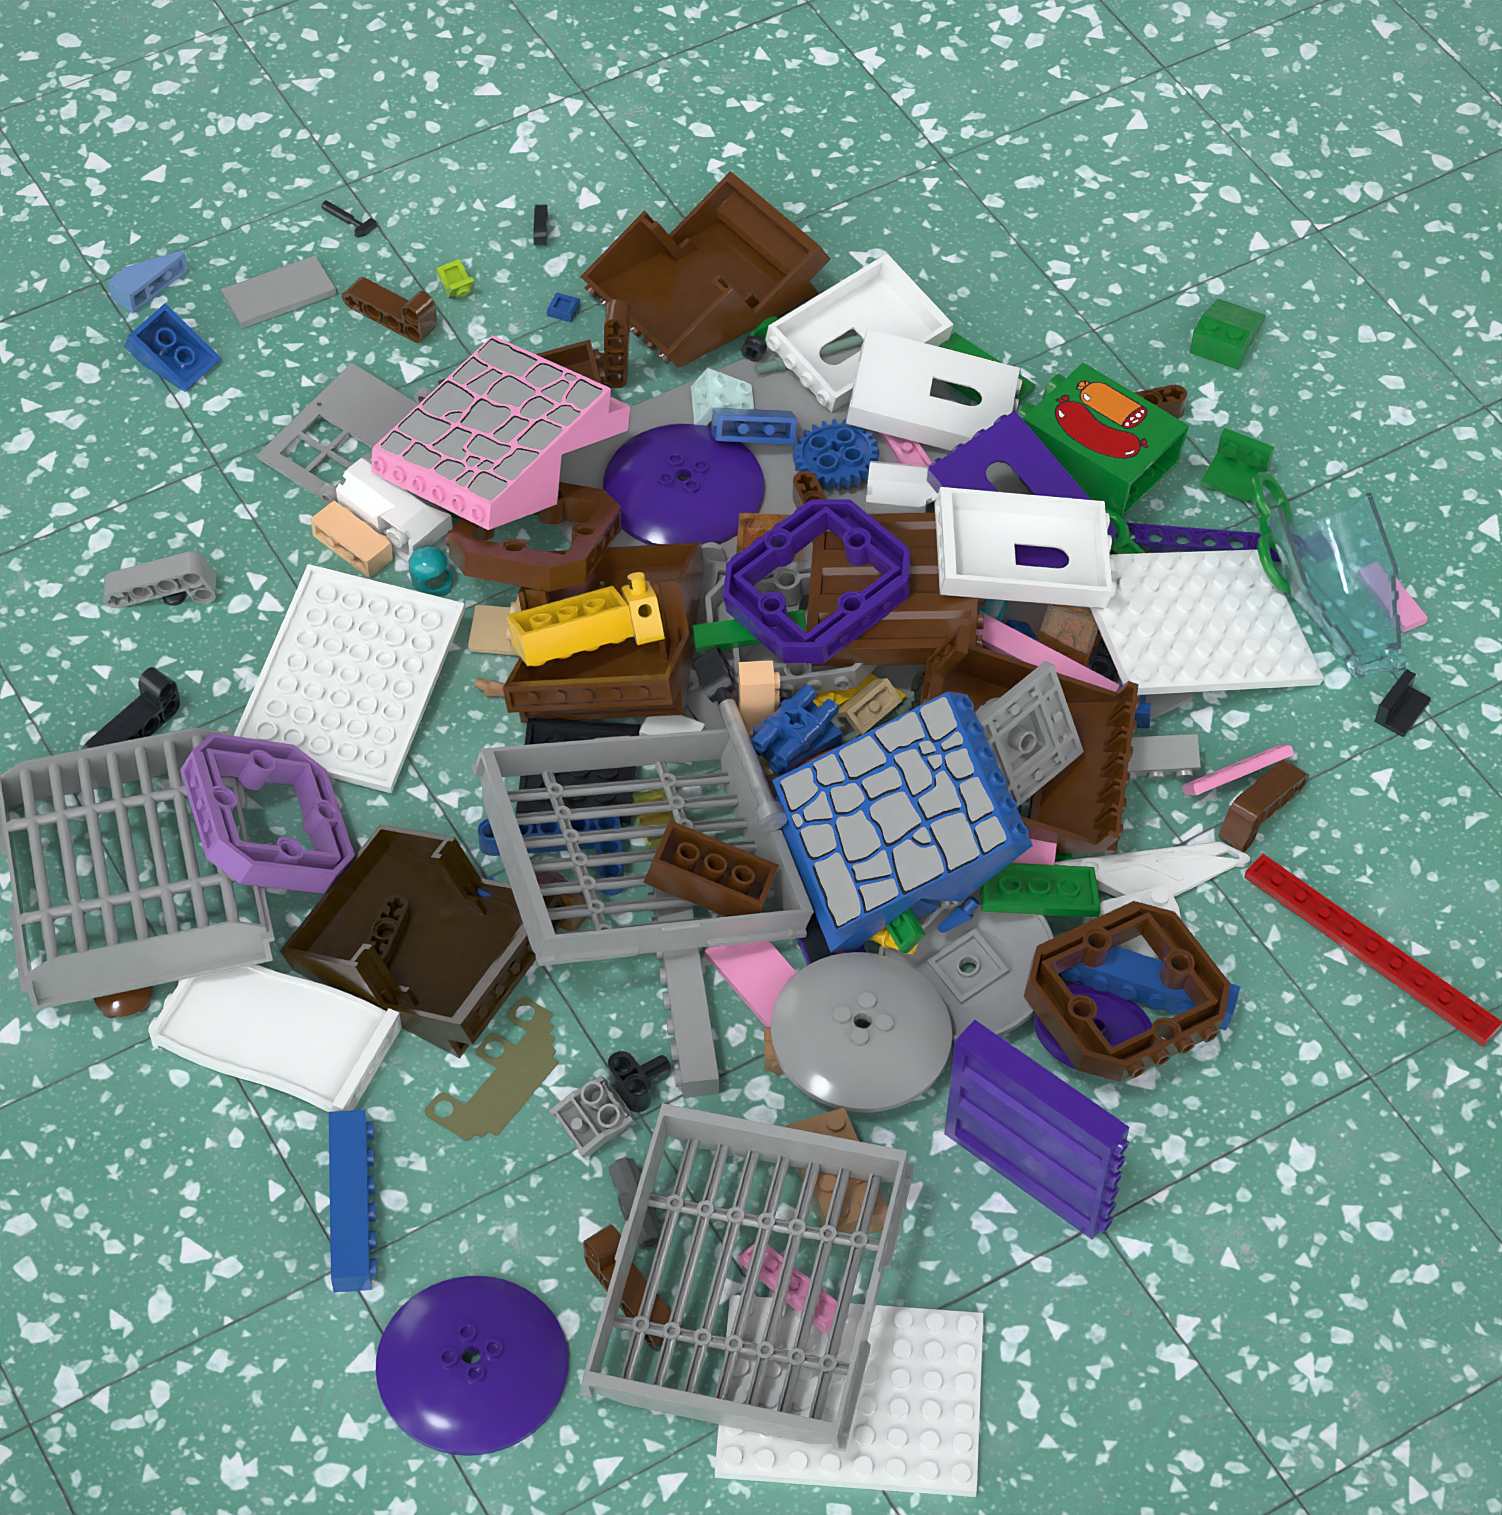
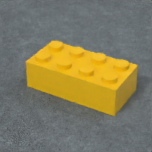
[506,586,634,666]

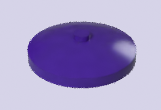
[1034,984,1152,1070]

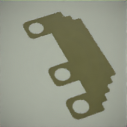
[425,998,558,1141]

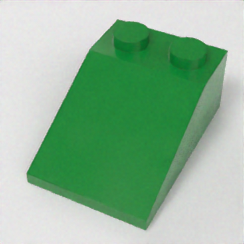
[1190,299,1266,370]

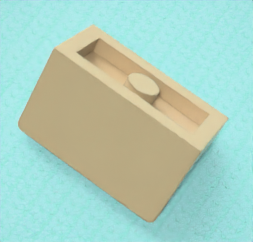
[835,678,903,735]

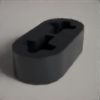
[533,204,548,245]

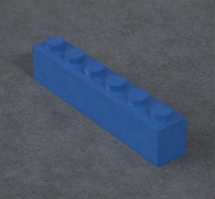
[1058,946,1241,1031]
[329,1109,377,1293]

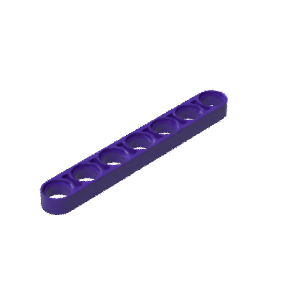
[1115,523,1304,562]

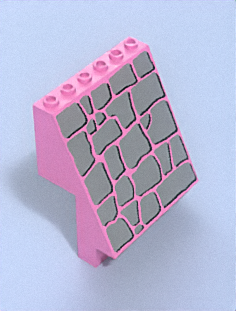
[371,335,630,530]

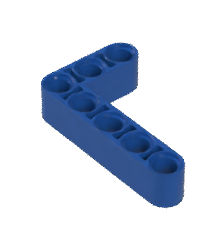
[478,816,624,896]

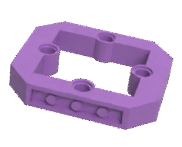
[180,733,355,894]

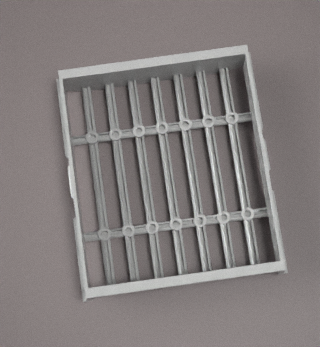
[0,727,275,1011]
[472,729,814,966]
[579,1103,915,1452]

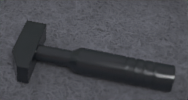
[321,200,377,238]

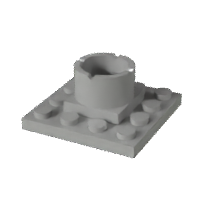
[975,661,1084,807]

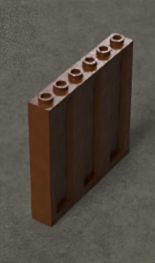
[806,512,985,666]

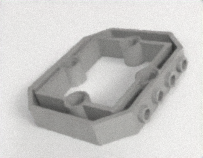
[705,559,878,698]

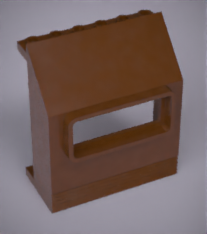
[920,625,1140,853]

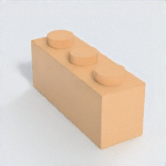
[311,501,393,579]
[738,661,780,732]

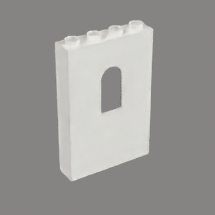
[765,254,954,413]
[846,328,1022,463]
[935,487,1116,608]

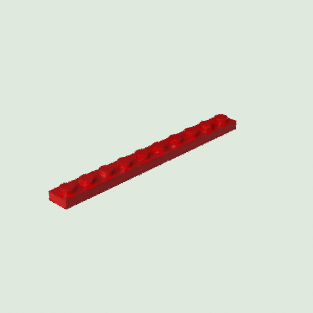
[1244,853,1502,1047]

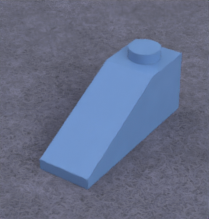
[108,251,188,313]

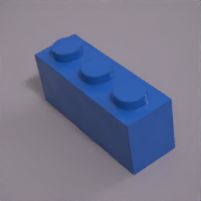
[711,407,797,444]

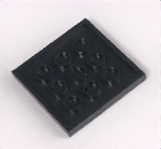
[516,718,641,824]

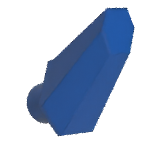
[937,896,980,933]

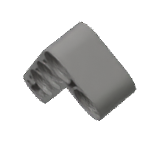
[103,551,216,608]

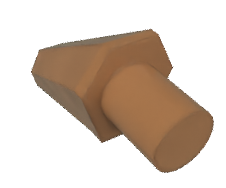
[474,677,505,697]

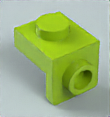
[435,259,475,298]

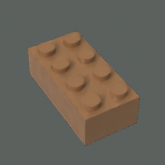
[786,1108,888,1246]

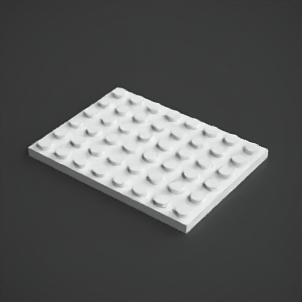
[1090,550,1324,695]
[234,564,465,793]
[715,1295,983,1497]

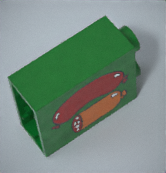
[1017,362,1189,518]

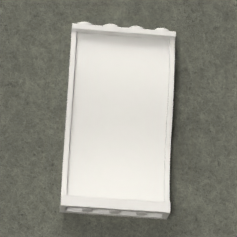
[148,964,401,1112]

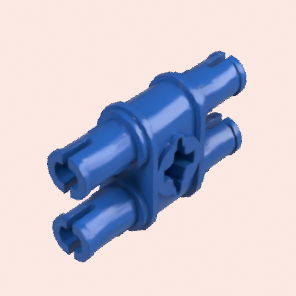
[751,684,839,768]

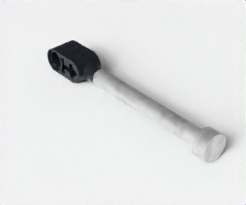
[692,646,788,831]

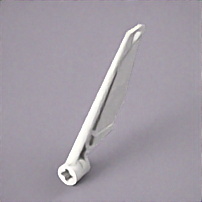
[1054,842,1250,898]

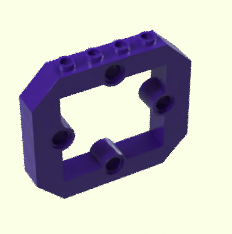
[723,499,912,663]

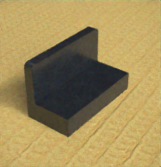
[1374,669,1431,737]

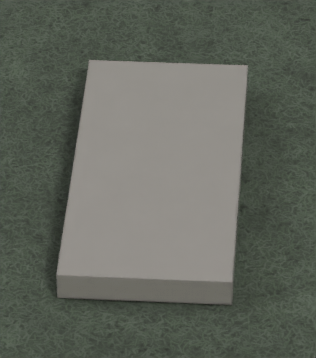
[221,256,336,329]

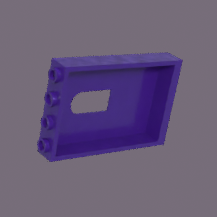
[927,411,1117,569]

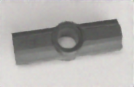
[609,1157,662,1250]

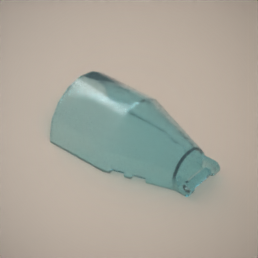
[1267,493,1406,680]

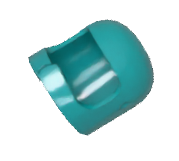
[409,545,453,597]

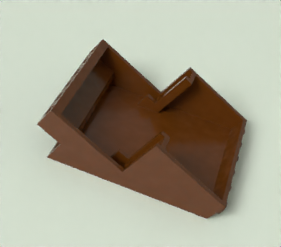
[580,171,831,368]
[503,542,705,723]

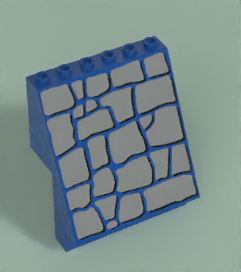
[772,692,1033,953]

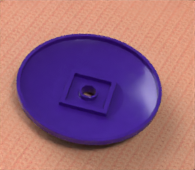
[603,424,764,545]
[375,1276,568,1456]

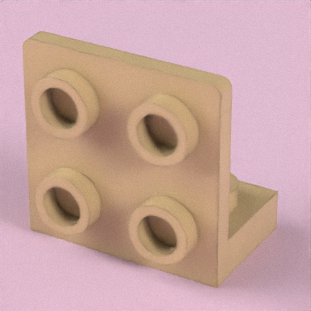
[468,594,521,656]

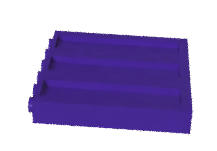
[944,1019,1130,1240]

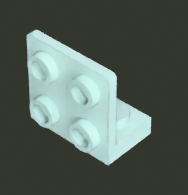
[691,368,754,426]

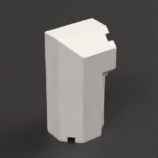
[336,458,453,562]
[865,461,938,514]

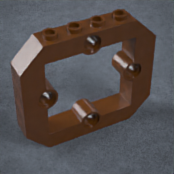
[446,482,621,592]
[1023,901,1231,1082]

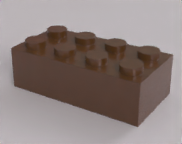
[644,820,779,917]

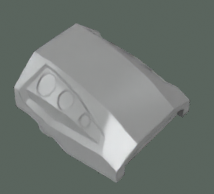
[549,1075,637,1158]

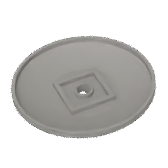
[879,888,1054,1043]
[771,952,952,1113]

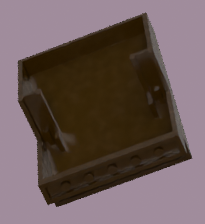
[280,824,567,1059]

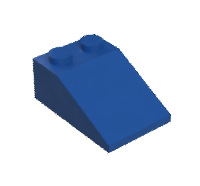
[124,303,221,392]

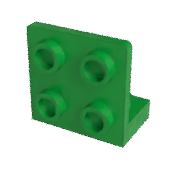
[1201,428,1274,503]

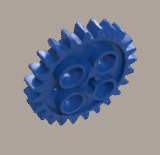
[793,419,880,492]

